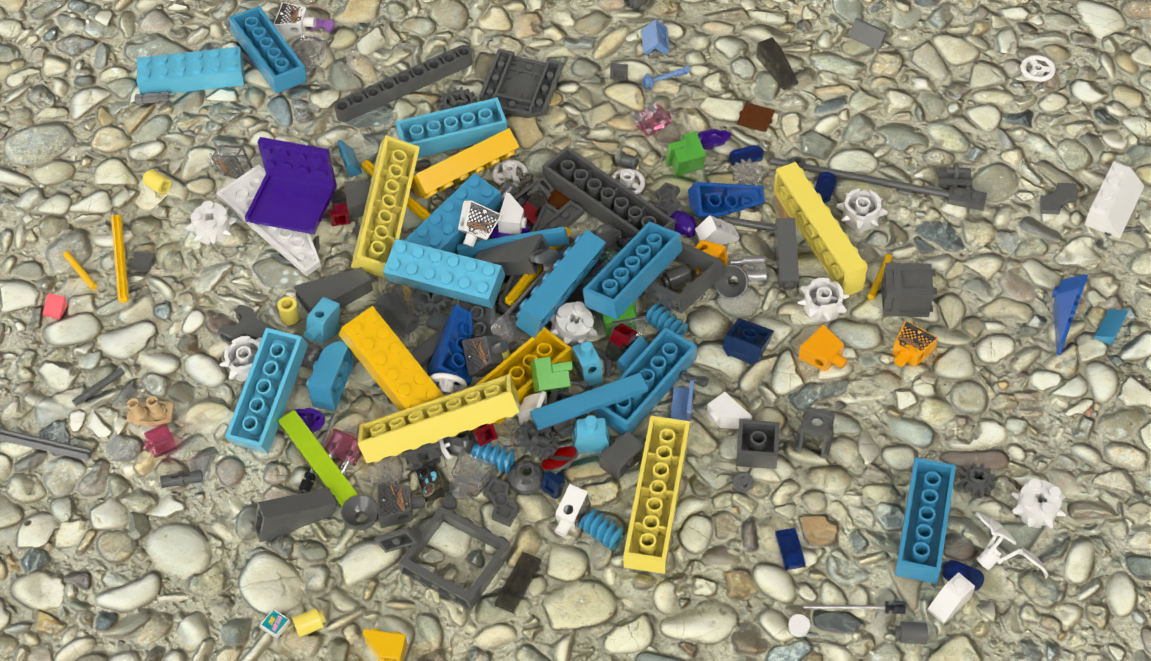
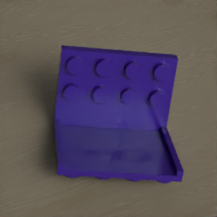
[245,137,337,235]

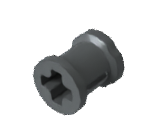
[617,151,640,170]

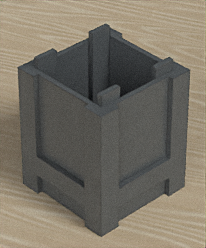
[881,263,937,317]

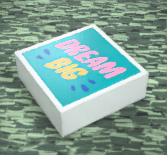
[260,609,291,639]

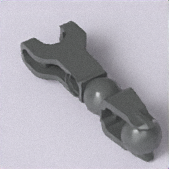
[529,223,622,287]
[217,305,323,368]

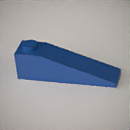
[688,182,765,218]
[1052,274,1088,355]
[427,304,473,386]

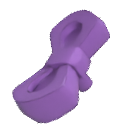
[310,17,335,33]

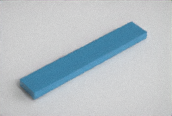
[457,227,569,258]
[530,373,648,430]

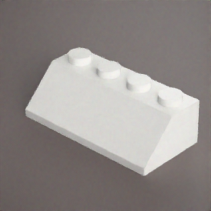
[1085,161,1144,238]

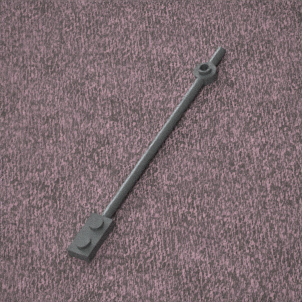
[770,156,987,211]

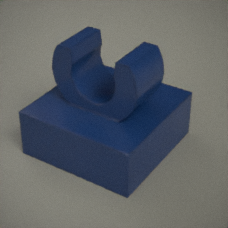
[541,470,566,499]

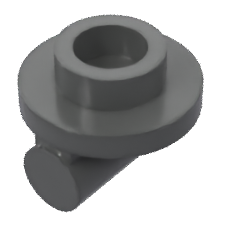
[732,472,754,492]

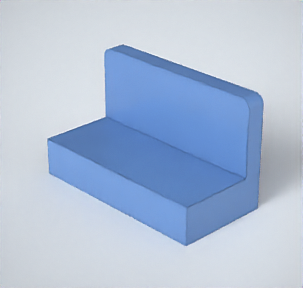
[641,19,670,55]
[671,380,694,422]

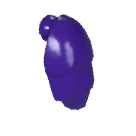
[698,129,731,150]
[669,210,697,238]
[294,408,325,433]

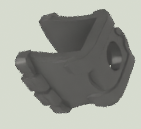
[795,407,835,458]

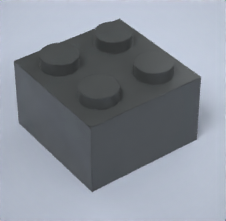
[736,419,780,469]

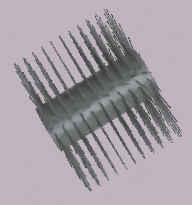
[364,279,432,342]

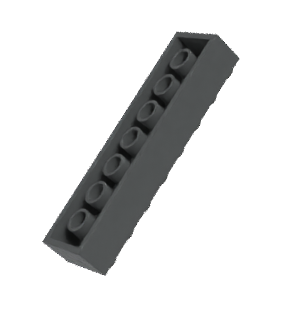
[542,146,675,238]

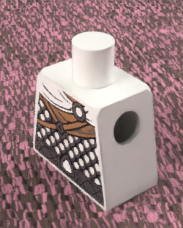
[273,2,316,37]
[458,201,502,248]
[555,484,592,537]

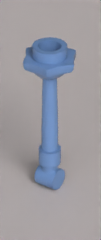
[642,66,690,90]

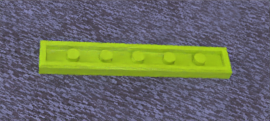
[277,410,358,508]

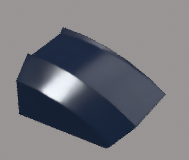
[723,318,775,365]

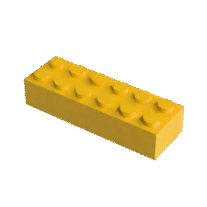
[411,128,519,200]
[339,306,444,411]
[475,327,572,428]

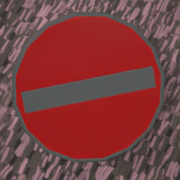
[541,446,578,472]

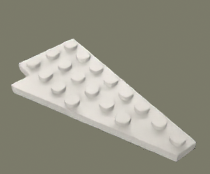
[216,164,321,276]

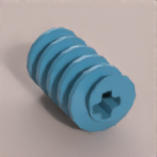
[645,303,688,337]
[470,441,515,474]
[578,508,624,551]

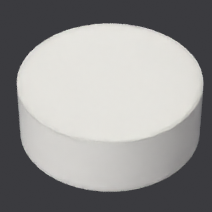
[788,614,810,637]

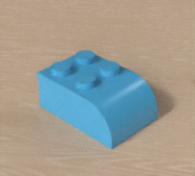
[306,341,354,412]

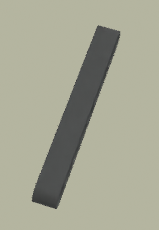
[334,45,473,122]

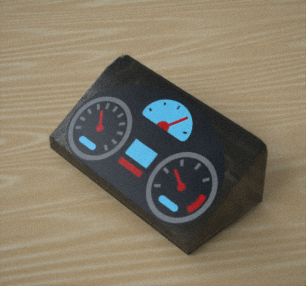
[416,459,445,502]

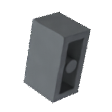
[599,431,645,480]

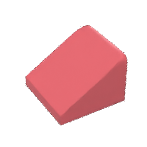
[43,293,68,319]

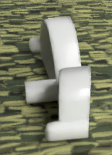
[439,438,453,460]

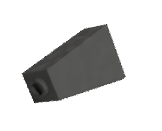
[773,218,799,290]
[474,234,549,276]
[294,267,373,314]
[254,488,337,543]

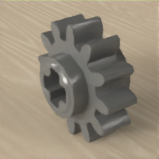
[959,463,996,498]

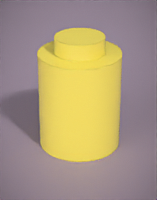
[143,169,172,195]
[277,297,300,325]
[292,608,326,638]

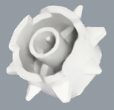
[837,189,888,233]
[186,200,237,245]
[798,278,849,322]
[550,301,598,347]
[220,336,262,382]
[1011,478,1066,529]

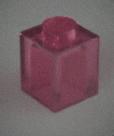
[143,424,177,458]

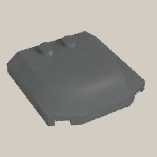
[479,48,564,118]

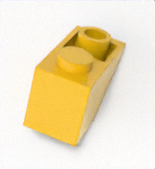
[363,628,408,661]

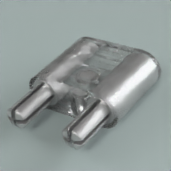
[729,255,767,282]

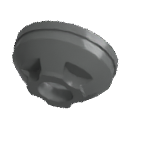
[714,265,749,299]
[444,430,477,457]
[508,460,544,495]
[341,495,378,530]

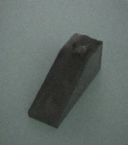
[756,37,798,90]

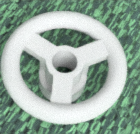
[1020,55,1056,82]
[492,160,528,187]
[611,168,645,195]
[429,373,467,396]

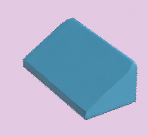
[338,140,362,177]
[1094,309,1129,345]
[618,336,650,373]

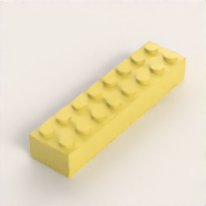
[351,135,420,279]
[774,162,868,295]
[358,374,519,463]
[624,416,690,574]

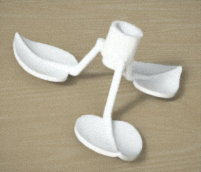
[974,511,1048,579]

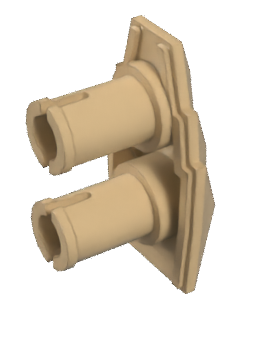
[126,396,174,427]

